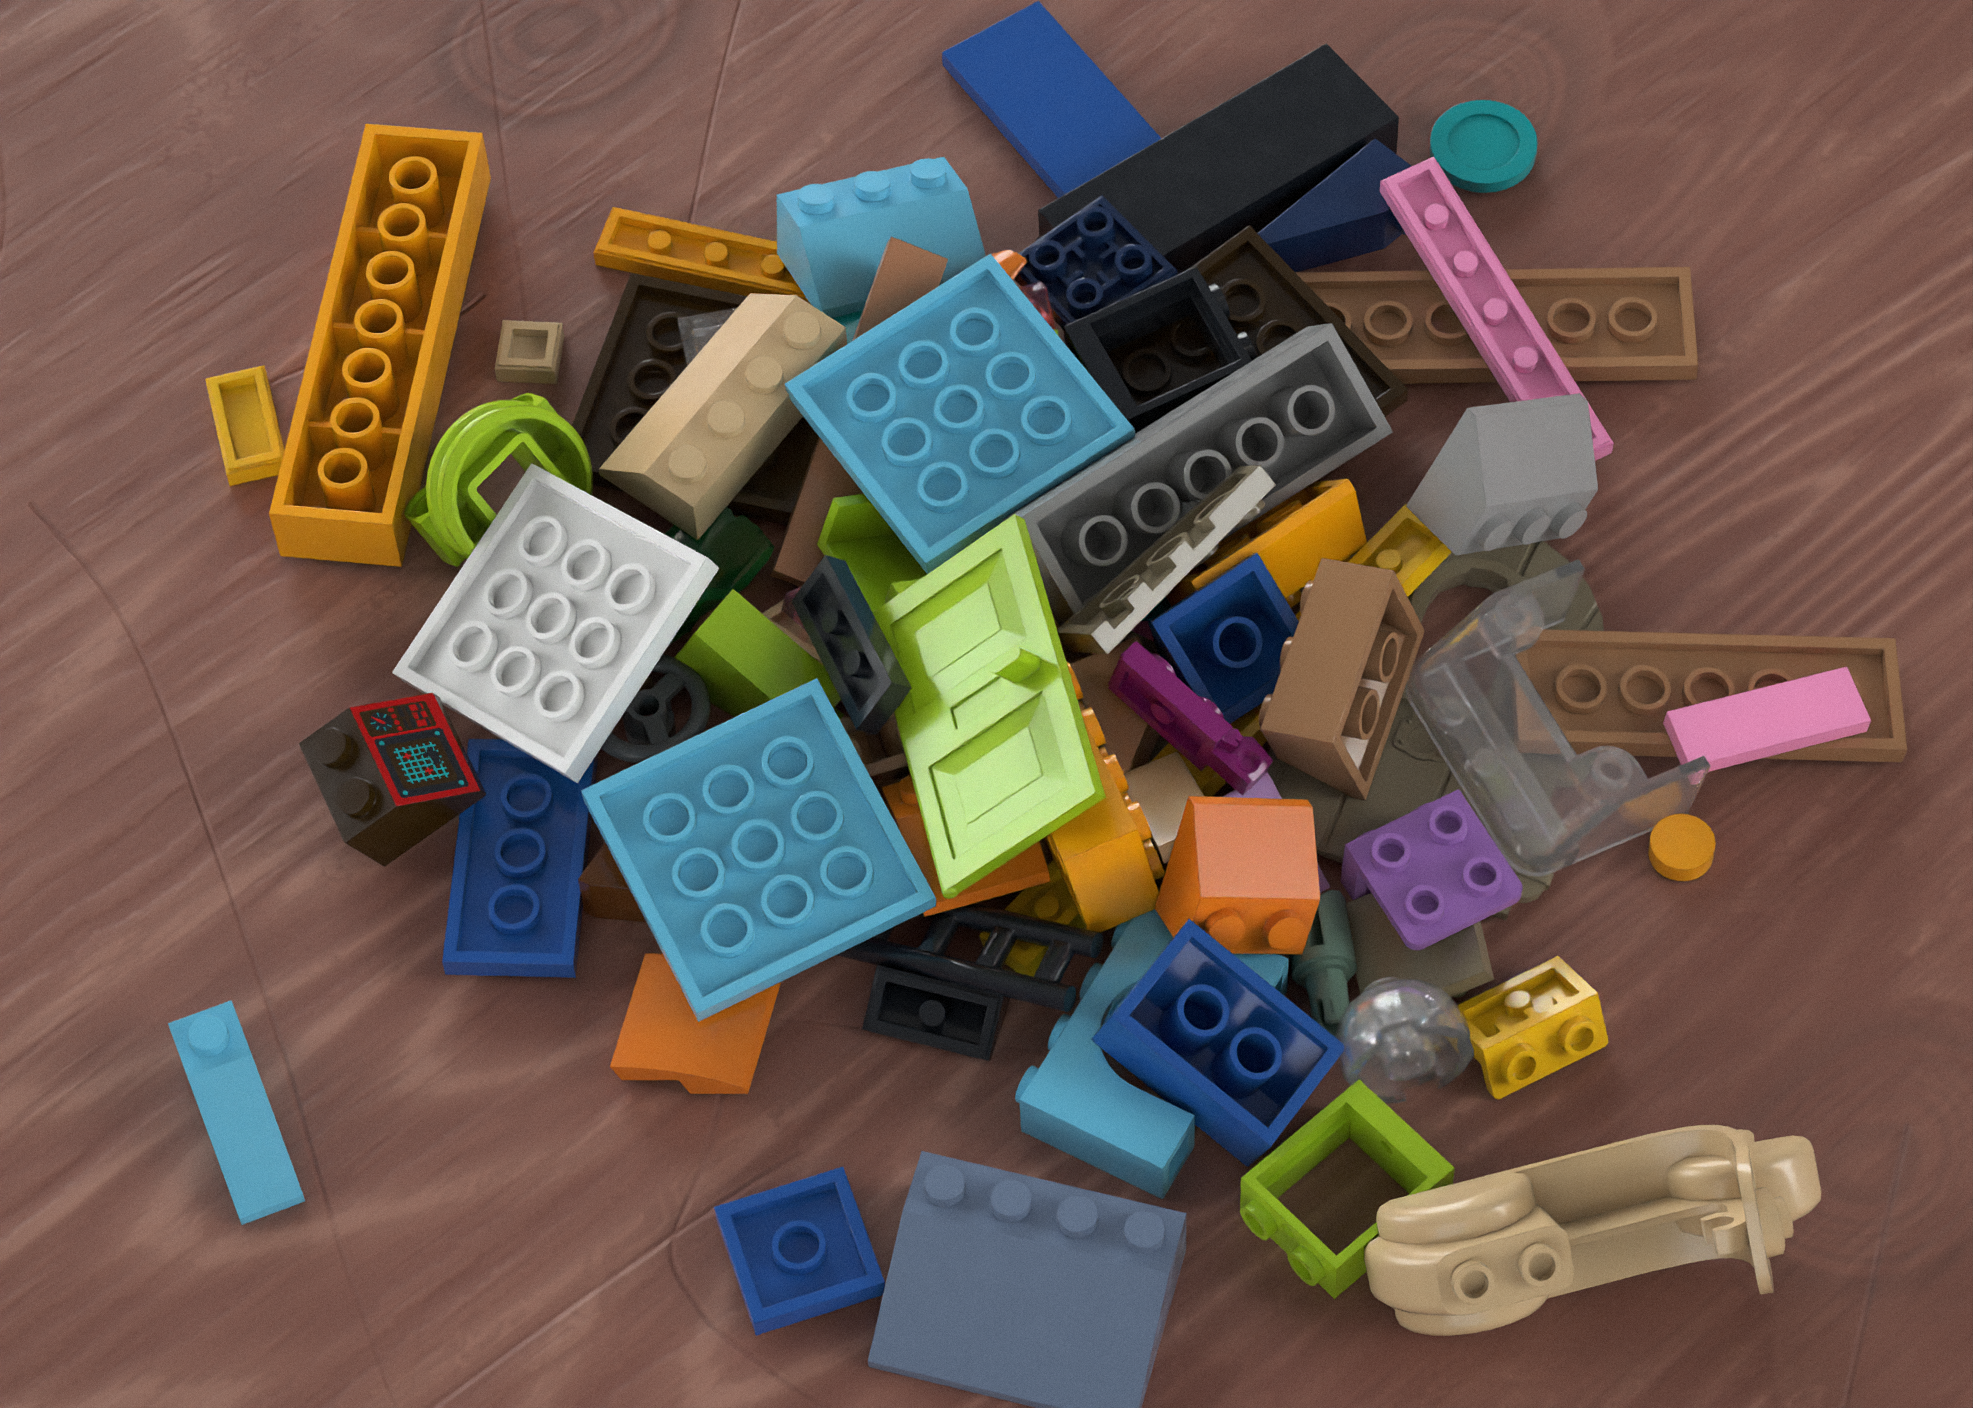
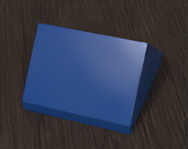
[1148,553,1299,724]

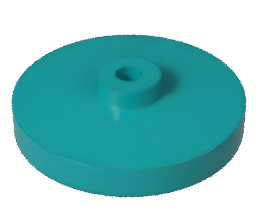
[1430,100,1537,193]

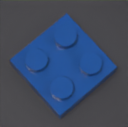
[714,1167,885,1335]

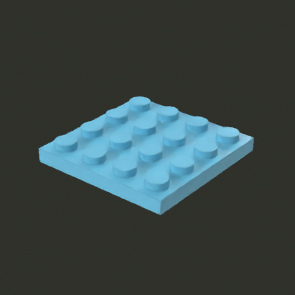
[785,253,1135,574]
[581,678,936,1022]

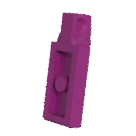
[1108,641,1273,795]

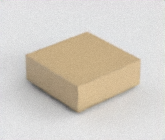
[495,320,565,384]

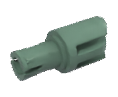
[1288,890,1357,1039]

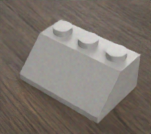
[1406,393,1598,555]

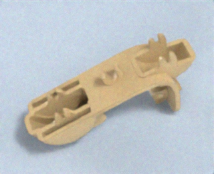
[1364,1125,1821,1336]

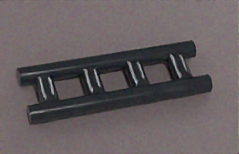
[837,903,1103,1012]

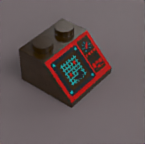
[299,693,487,867]

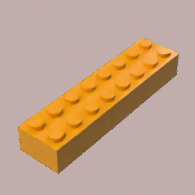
[269,124,491,567]

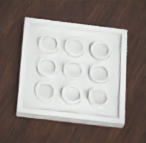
[392,463,719,783]

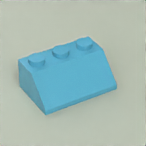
[776,157,986,318]

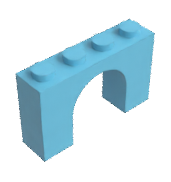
[1015,909,1289,1199]

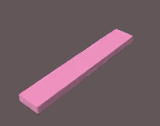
[1380,156,1614,461]

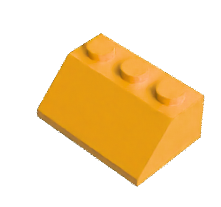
[1166,479,1367,608]

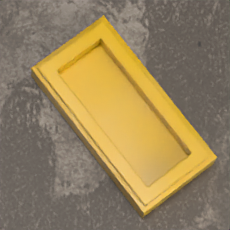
[205,365,285,486]

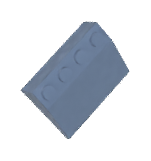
[868,1151,1187,1408]

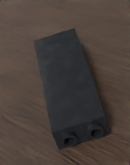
[1036,43,1399,274]

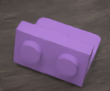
[1340,789,1523,950]

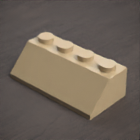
[599,293,847,540]

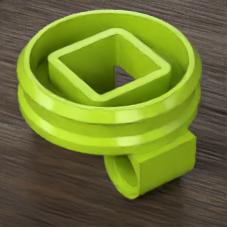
[404,393,593,567]

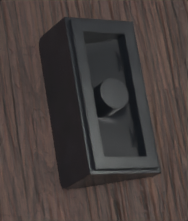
[862,965,1010,1061]

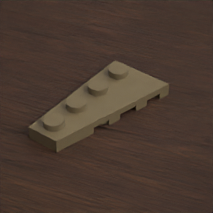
[1057,465,1276,654]

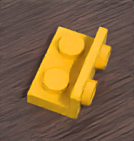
[1444,956,1608,1100]

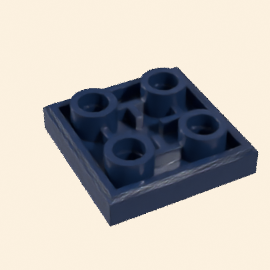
[1014,195,1178,330]

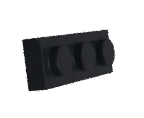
[791,555,912,735]

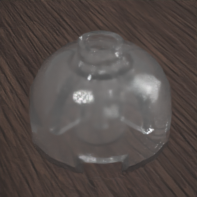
[1336,977,1474,1103]

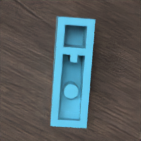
[168,1000,305,1225]

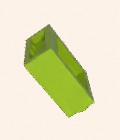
[1240,1079,1455,1299]

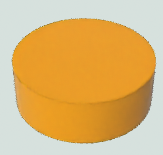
[1648,814,1716,881]

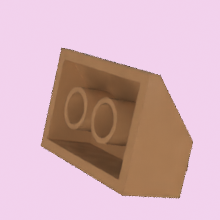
[1259,558,1425,800]

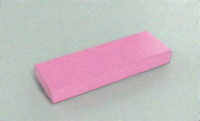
[1663,667,1871,777]

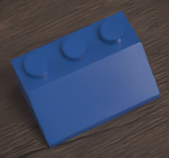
[1091,919,1347,1167]

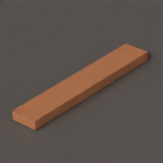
[770,236,948,587]

